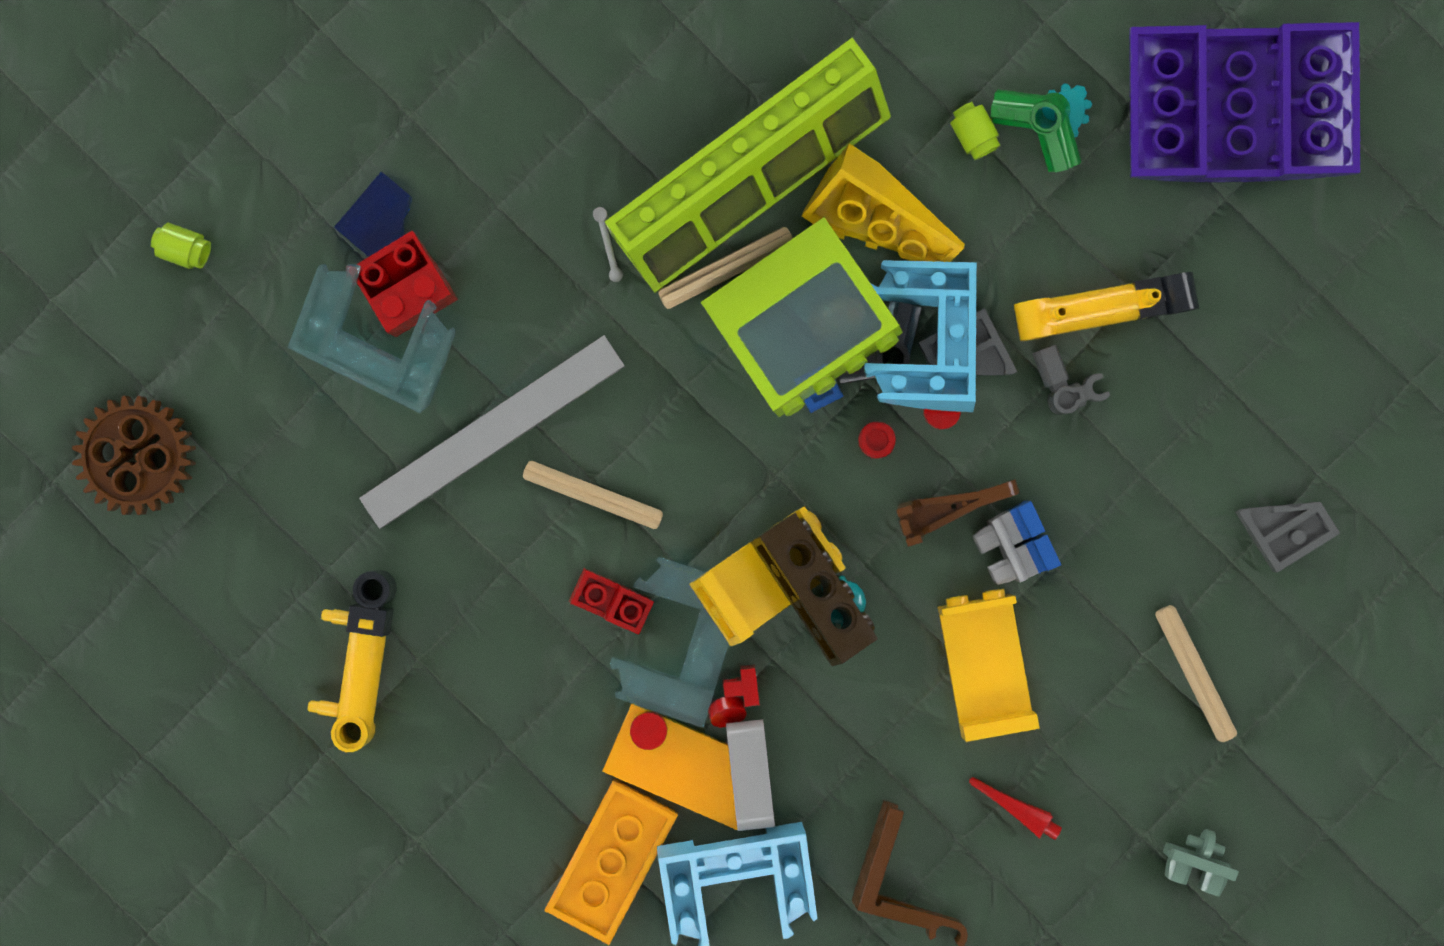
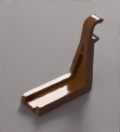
[896,479,1020,547]
[851,800,968,946]

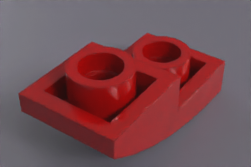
[569,568,654,635]

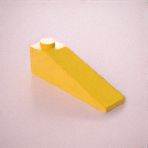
[801,143,965,262]

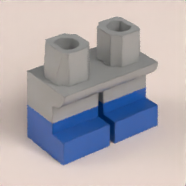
[972,501,1061,585]

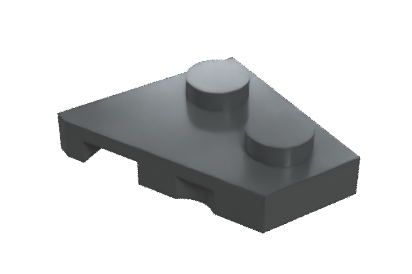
[917,308,1017,376]
[1235,502,1340,573]

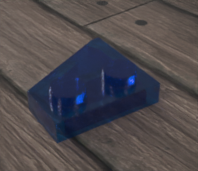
[334,171,412,257]

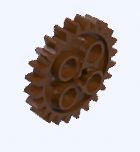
[72,396,196,515]

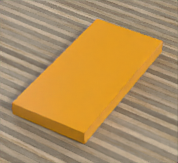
[602,702,738,830]
[544,779,678,945]

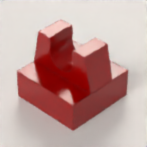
[723,664,760,707]

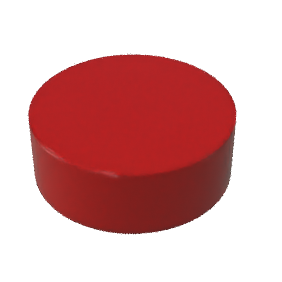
[923,409,961,429]
[858,422,896,459]
[708,697,747,728]
[630,711,668,750]

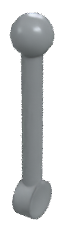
[593,207,623,282]

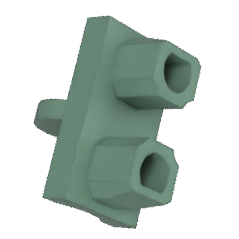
[1163,829,1239,897]

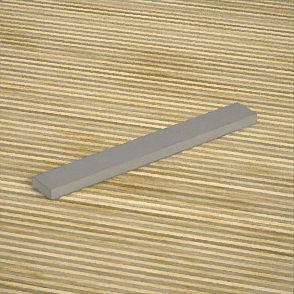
[359,335,625,529]

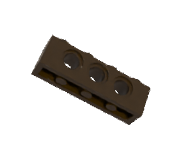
[750,513,878,666]

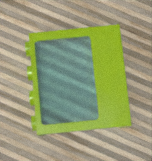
[701,217,903,417]

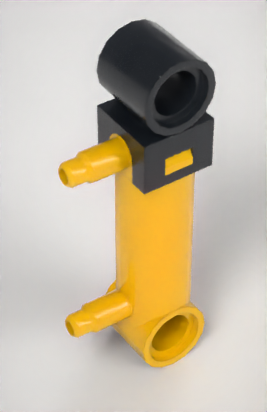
[1014,272,1199,341]
[307,570,397,752]

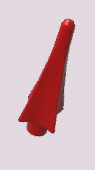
[969,777,1062,840]

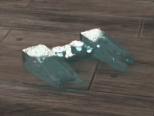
[287,264,456,413]
[610,557,729,727]

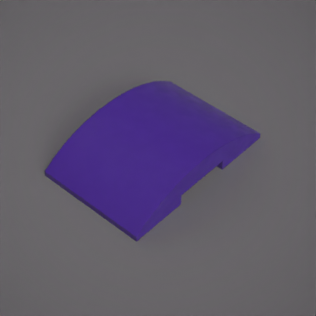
[1129,22,1360,182]

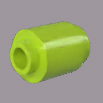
[950,102,1001,160]
[151,222,211,269]

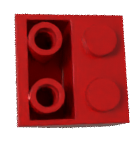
[349,230,458,337]

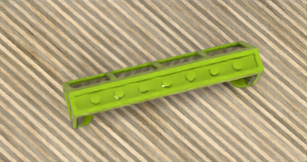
[605,37,891,293]

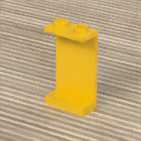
[689,506,846,646]
[938,589,1040,742]

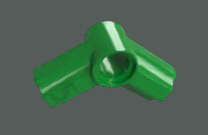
[991,89,1081,173]

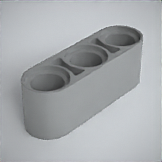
[726,719,775,831]

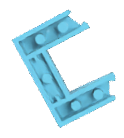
[864,260,977,412]
[657,822,818,946]

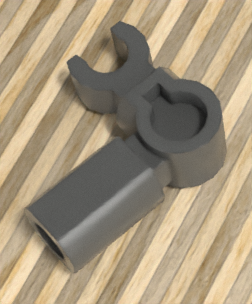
[1032,344,1110,415]

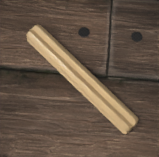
[658,227,793,309]
[523,461,663,529]
[1155,605,1237,742]

